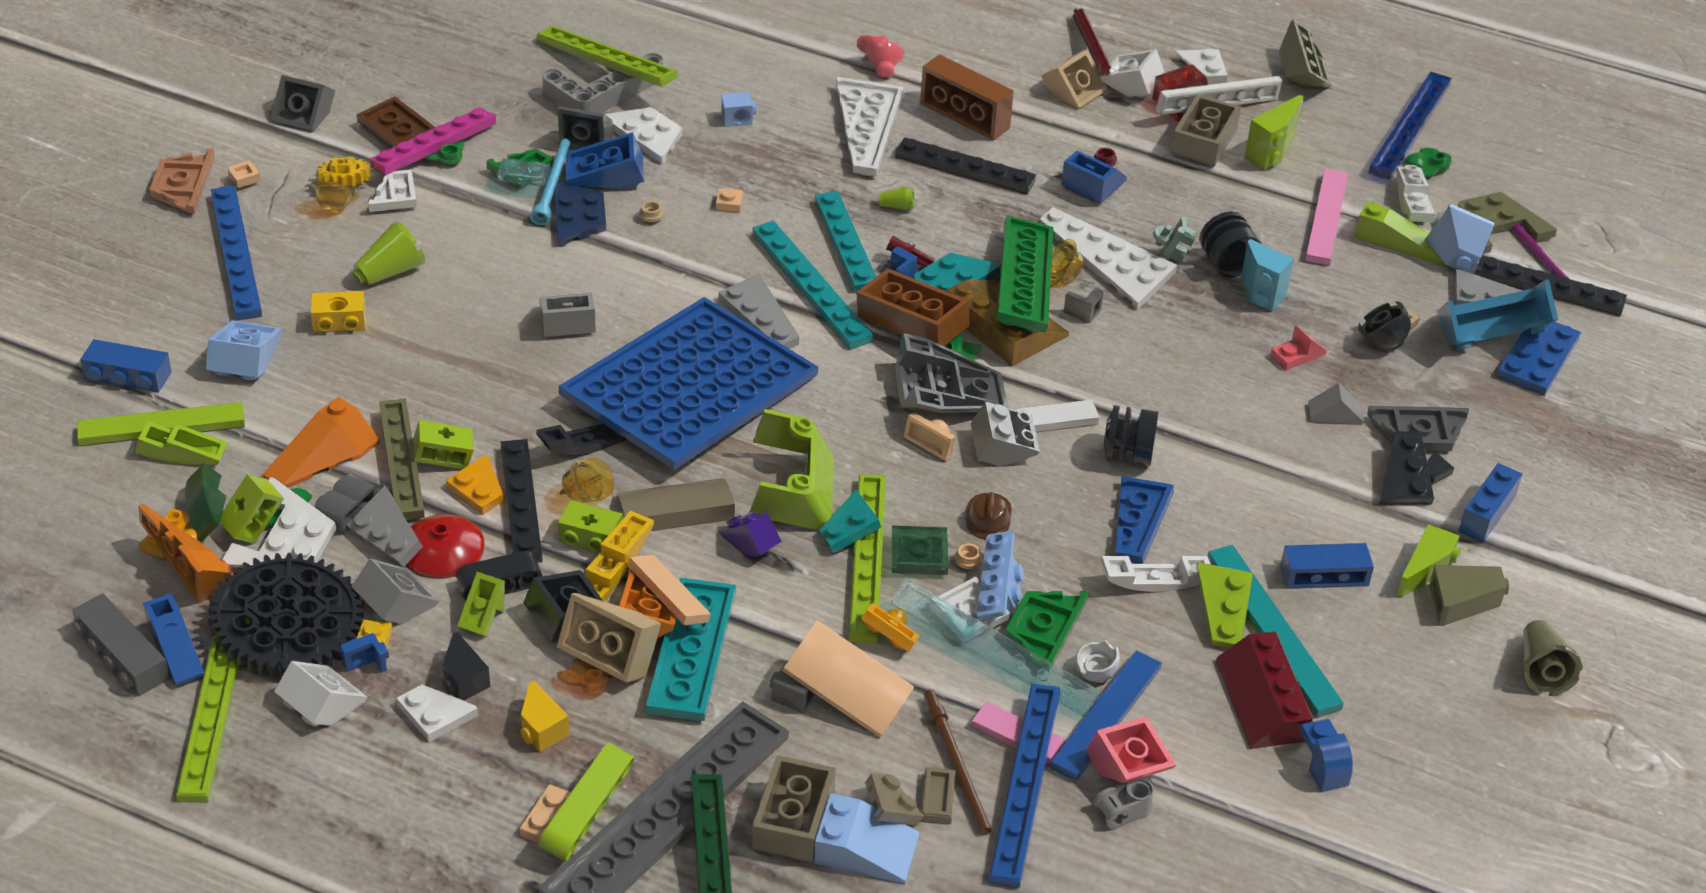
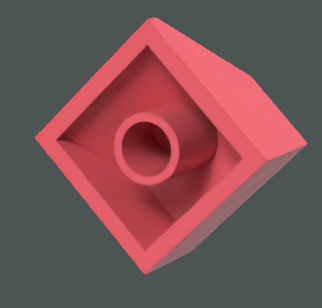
[1086,716,1176,783]

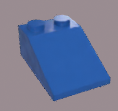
[566,132,644,189]

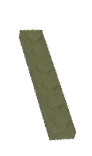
[379,398,425,520]

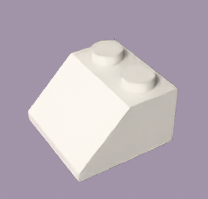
[1100,49,1165,98]
[274,661,367,726]

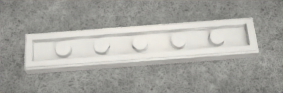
[1156,76,1283,115]

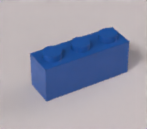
[80,339,172,393]
[1458,463,1523,543]
[1280,543,1374,589]

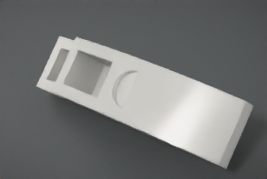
[1397,165,1435,223]

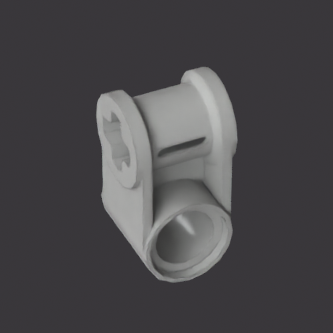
[1093,778,1154,829]

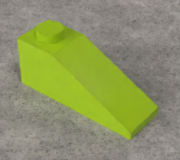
[1397,524,1461,598]

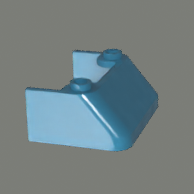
[1437,280,1558,350]

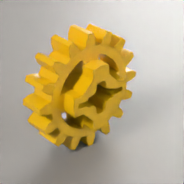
[316,156,370,189]

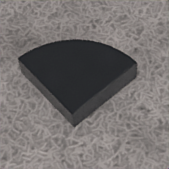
[1427,452,1454,484]

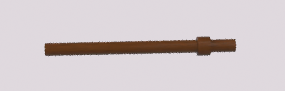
[923,689,992,836]

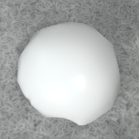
[1076,640,1120,683]

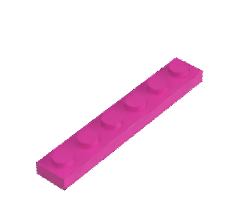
[369,107,496,175]

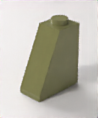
[1429,565,1509,626]

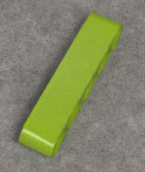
[538,742,635,862]

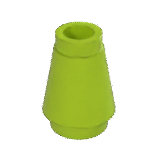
[879,187,915,211]

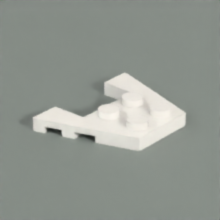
[222,477,336,570]

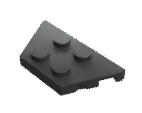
[1367,405,1469,451]

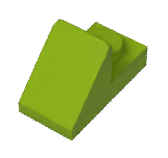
[457,572,505,637]

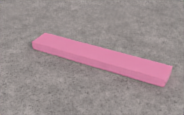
[1305,168,1348,265]

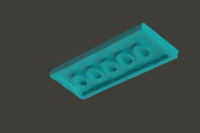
[646,577,736,721]

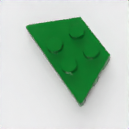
[1005,591,1089,674]

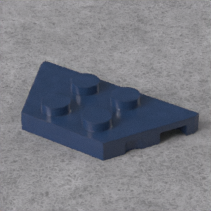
[554,181,606,247]

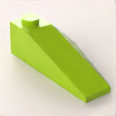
[1355,202,1448,267]

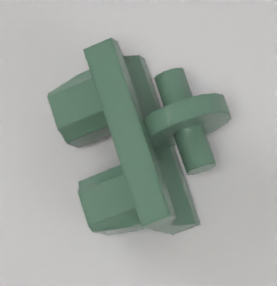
[1153,216,1197,263]

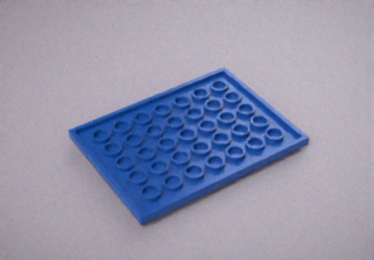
[558,297,818,470]

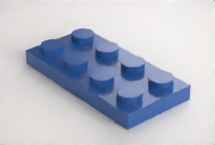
[1496,322,1581,396]

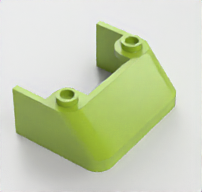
[749,409,834,530]

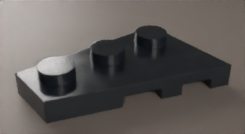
[1379,431,1434,505]

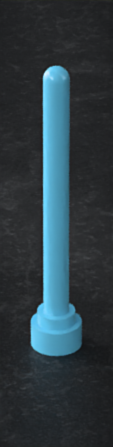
[530,139,570,226]

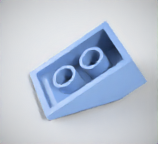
[206,320,283,380]
[814,793,919,884]

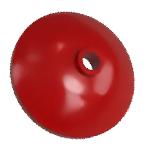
[405,514,485,579]

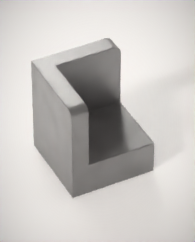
[1063,287,1104,324]

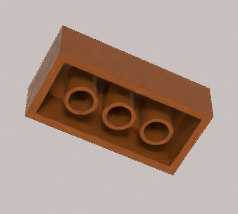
[920,54,1014,141]
[856,268,970,346]

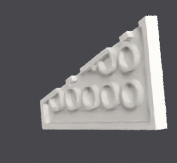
[836,77,904,176]
[1039,207,1177,310]

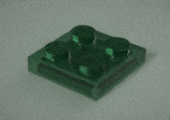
[891,525,948,575]

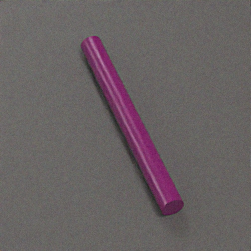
[1511,224,1569,278]

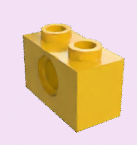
[311,291,366,333]

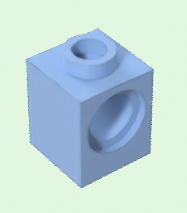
[721,92,756,127]

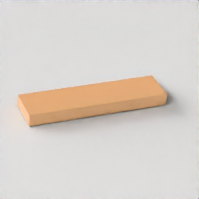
[628,555,711,625]

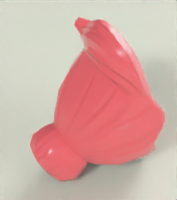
[856,35,904,78]

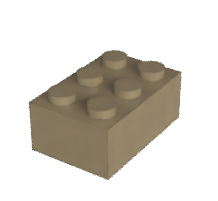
[1171,94,1241,167]
[752,755,836,862]

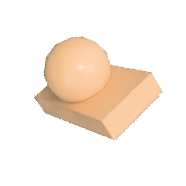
[903,412,956,461]

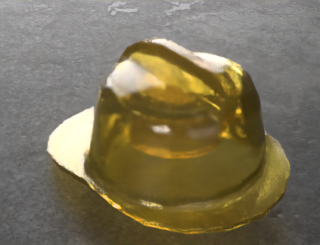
[311,181,366,213]
[1050,239,1083,288]
[559,457,614,503]

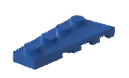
[1116,476,1174,564]

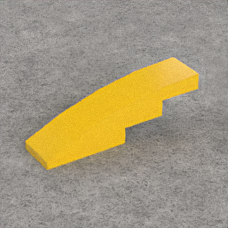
[586,511,654,602]

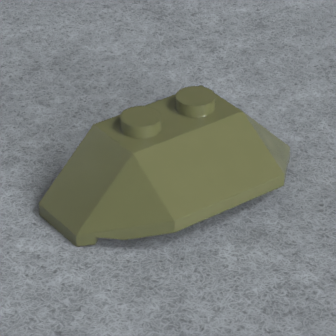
[1279,19,1332,88]

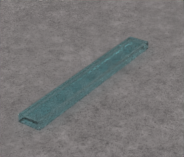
[890,578,1102,718]

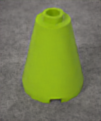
[352,221,425,286]

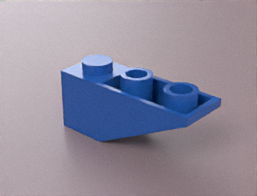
[143,593,204,686]

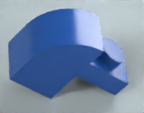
[1300,718,1353,793]

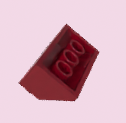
[1216,631,1313,749]

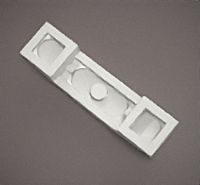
[1101,556,1211,592]

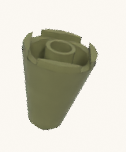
[1523,620,1583,695]

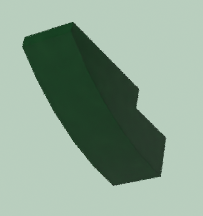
[185,463,227,542]

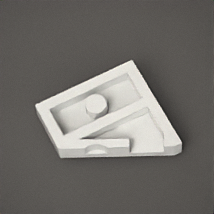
[1175,48,1228,83]
[368,170,417,212]
[396,685,478,742]

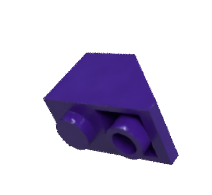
[719,511,782,558]

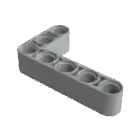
[542,53,663,113]

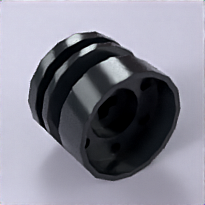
[1199,211,1262,278]
[1103,405,1159,466]

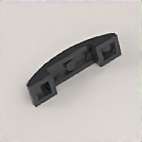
[536,424,627,455]

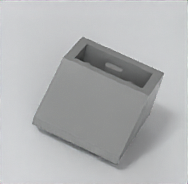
[539,292,596,337]
[971,401,1040,467]

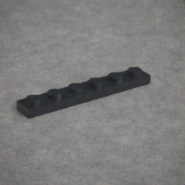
[895,137,1037,195]
[1475,256,1627,317]
[500,439,543,563]

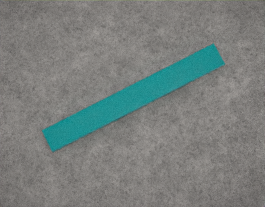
[1207,544,1344,717]

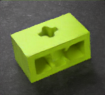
[413,420,474,469]
[220,474,284,543]
[558,500,623,553]

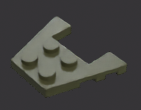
[1458,192,1557,254]

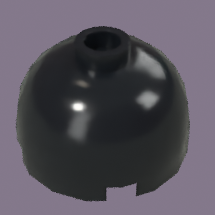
[1358,301,1411,349]

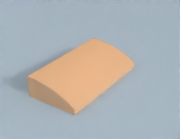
[782,620,914,738]

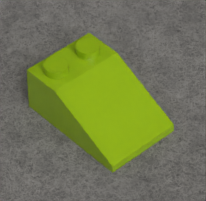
[1244,95,1303,171]

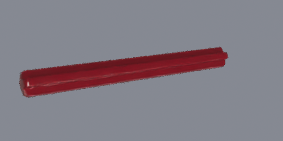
[1073,8,1112,76]

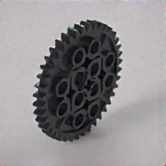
[208,552,365,677]

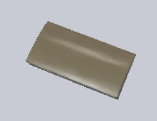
[616,478,735,531]

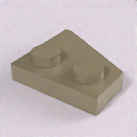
[865,773,924,825]

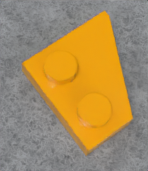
[446,454,504,515]

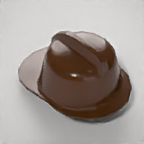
[966,492,1012,540]

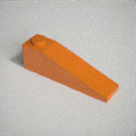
[262,397,380,488]
[138,504,231,603]
[619,569,677,638]

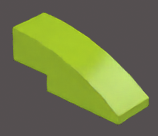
[135,421,228,465]

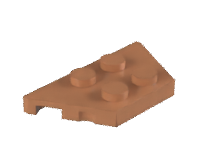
[149,148,215,214]

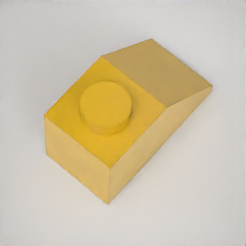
[520,680,569,752]

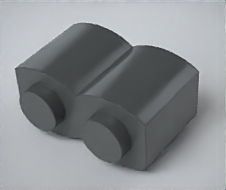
[315,474,377,532]

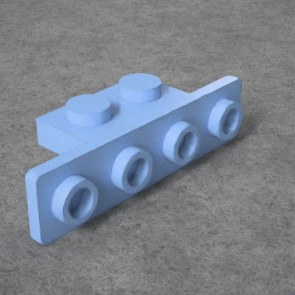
[977,531,1024,620]

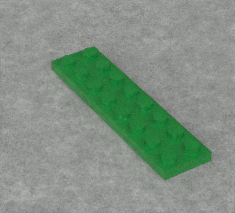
[995,215,1054,333]

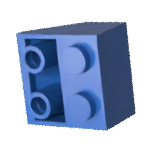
[1061,151,1127,203]

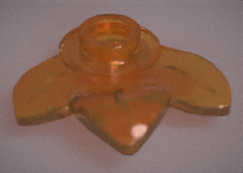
[557,657,613,695]

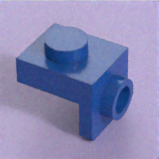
[340,633,389,672]

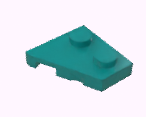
[819,490,882,553]

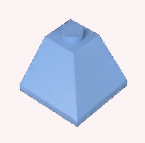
[1426,204,1494,273]

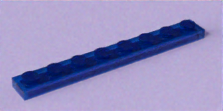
[1368,71,1452,180]

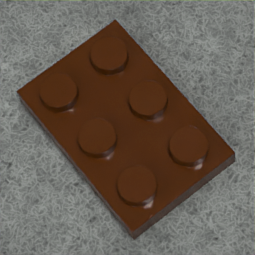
[356,96,435,148]

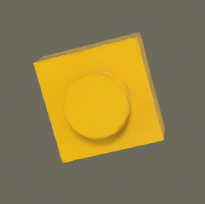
[356,620,393,647]

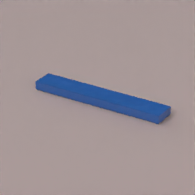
[1050,650,1162,782]

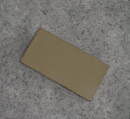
[920,767,955,824]

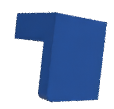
[888,247,917,278]

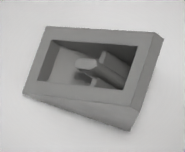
[1308,383,1363,425]

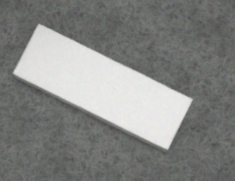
[1016,400,1100,432]

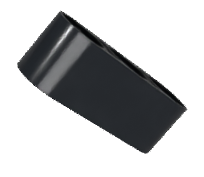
[455,551,543,600]

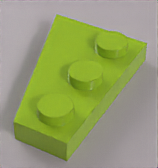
[1196,562,1253,649]

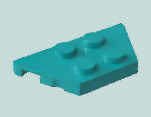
[914,252,1000,292]

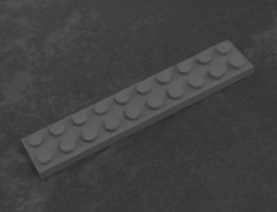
[538,701,789,893]

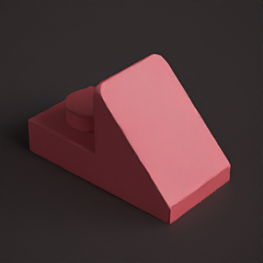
[1270,325,1327,371]

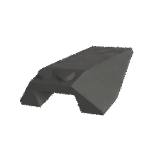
[894,333,1009,413]

